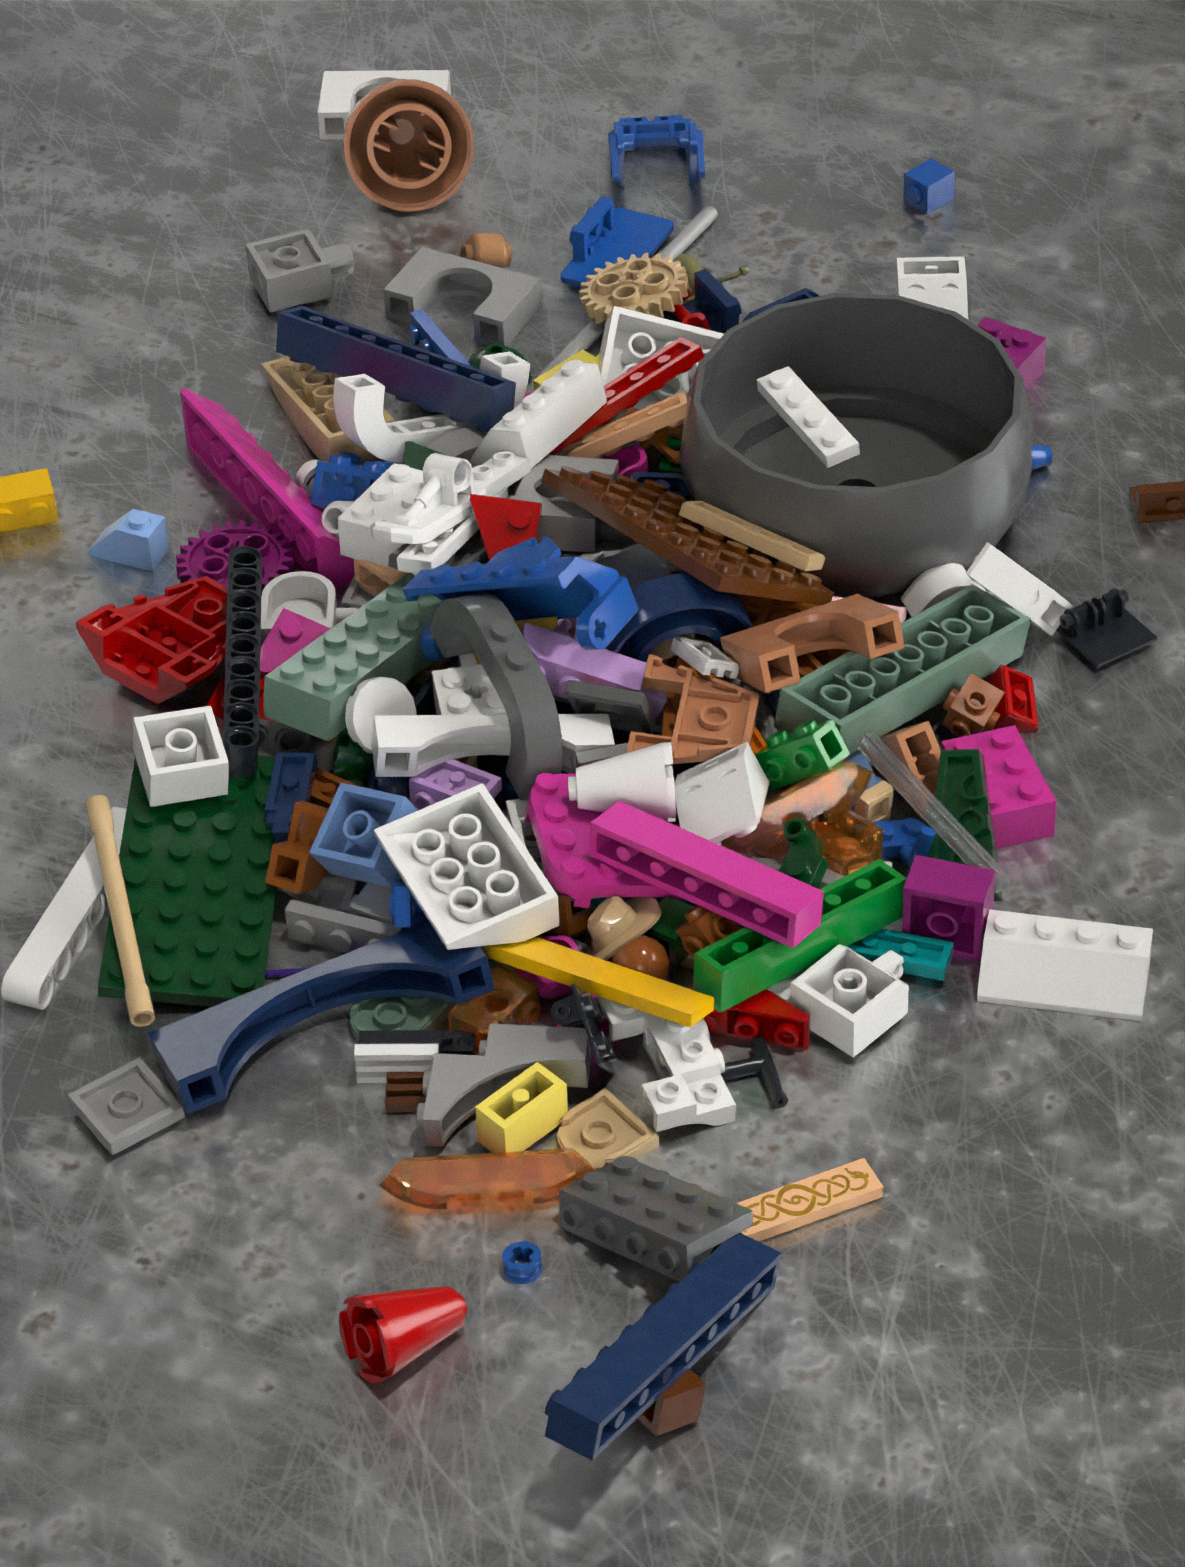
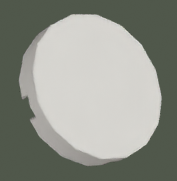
[345,677,417,754]

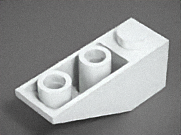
[966,542,1073,636]

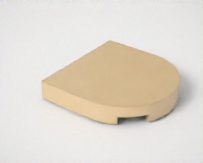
[557,1088,659,1173]

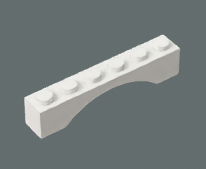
[371,714,615,777]

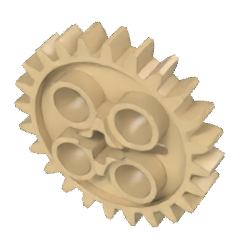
[579,253,690,324]

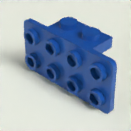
[560,196,674,288]

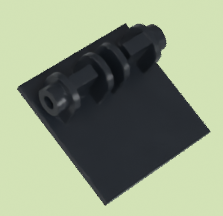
[1056,588,1158,667]
[551,984,617,1074]

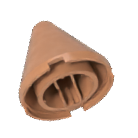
[343,79,474,212]

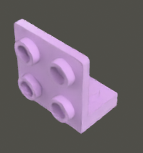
[409,759,502,810]

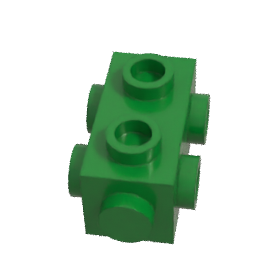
[755,719,850,790]

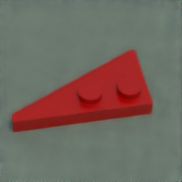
[470,494,542,560]

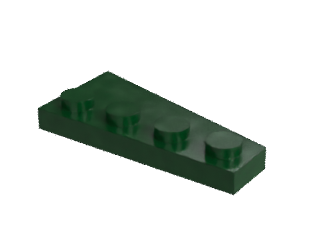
[927,749,1003,902]

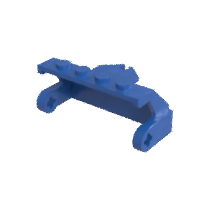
[402,536,639,661]

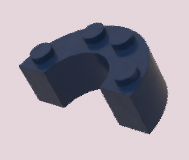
[604,571,752,663]

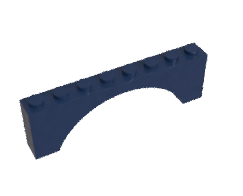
[148,920,495,1114]

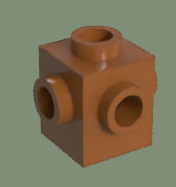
[942,673,1005,737]
[676,904,743,957]

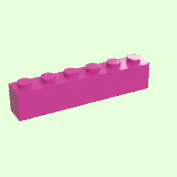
[589,801,824,948]

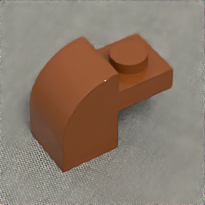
[265,801,328,894]

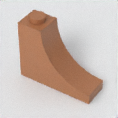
[861,721,941,828]

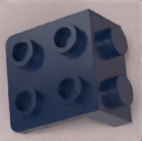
[656,269,742,334]

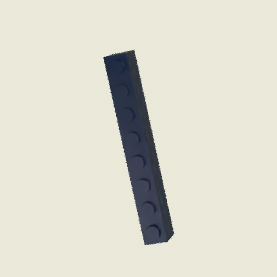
[276,306,516,432]
[545,1233,782,1461]

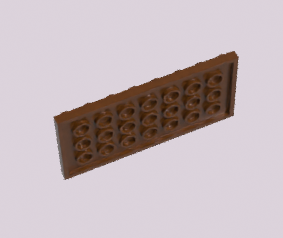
[541,466,834,605]

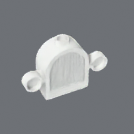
[261,571,358,646]

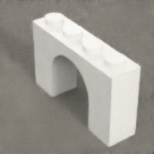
[317,70,451,140]

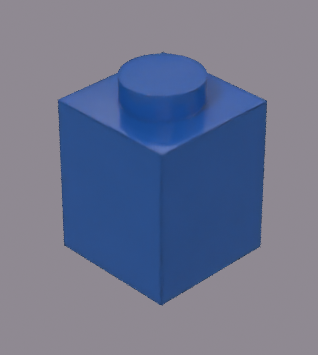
[903,158,955,214]

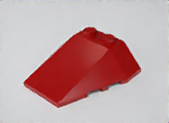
[76,576,227,704]

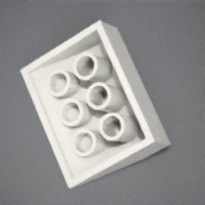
[598,306,724,411]
[374,783,560,950]

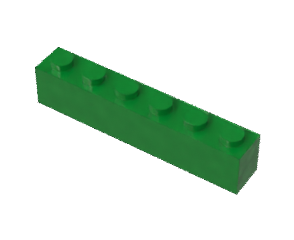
[693,859,907,1013]

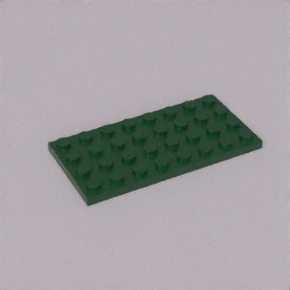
[98,755,277,1007]

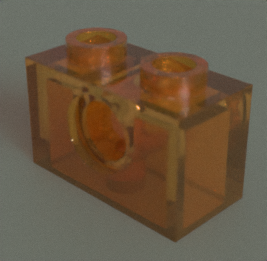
[448,965,541,1055]

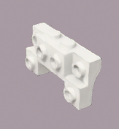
[598,996,736,1132]

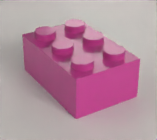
[941,725,1057,848]

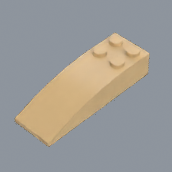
[261,356,395,462]

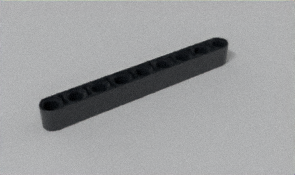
[223,546,262,778]

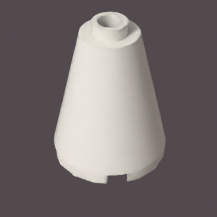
[568,742,676,823]

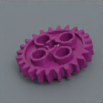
[176,520,295,596]

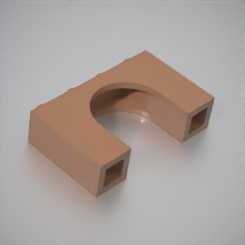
[720,594,905,693]

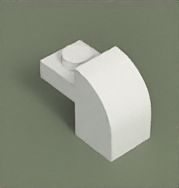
[900,563,986,617]

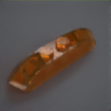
[721,760,873,858]
[379,1148,596,1209]

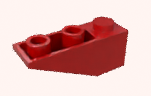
[691,984,810,1050]

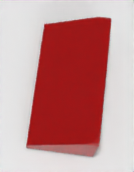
[987,664,1039,733]

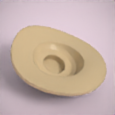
[584,896,661,960]

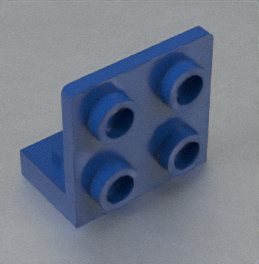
[311,452,395,507]

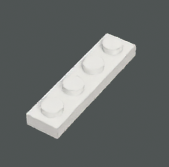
[757,366,860,468]

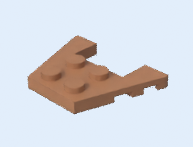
[626,654,759,764]

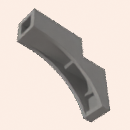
[417,1023,592,1147]

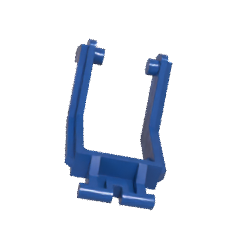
[608,115,705,187]

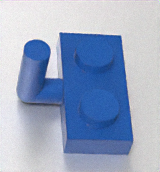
[850,818,936,869]

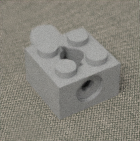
[245,228,354,312]

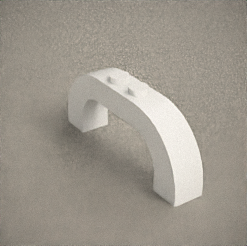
[333,352,530,463]

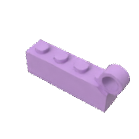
[520,622,667,721]

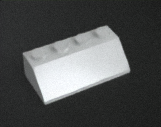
[470,360,607,469]
[977,909,1153,1022]

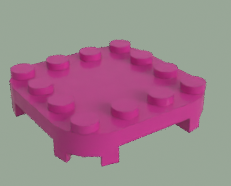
[524,773,683,909]

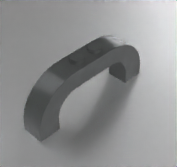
[430,592,563,801]

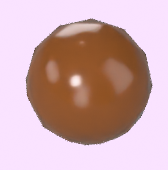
[613,935,670,980]

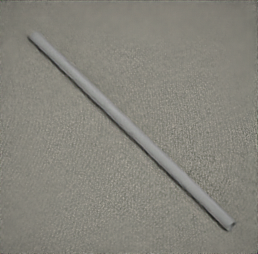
[525,205,718,394]

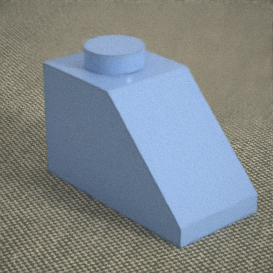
[88,509,169,572]

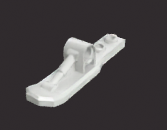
[370,451,531,544]

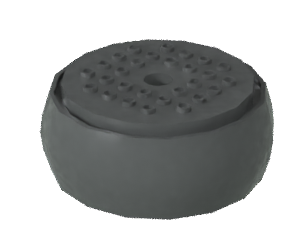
[679,293,1034,597]

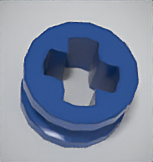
[502,1241,542,1284]

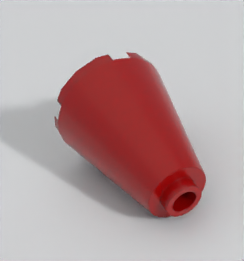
[339,1286,467,1383]

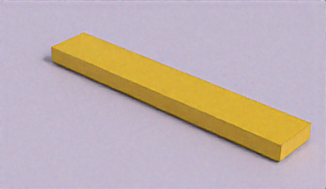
[484,937,714,1028]

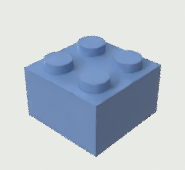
[309,783,418,888]

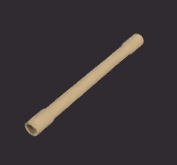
[85,795,155,1027]

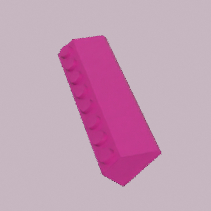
[180,389,355,590]

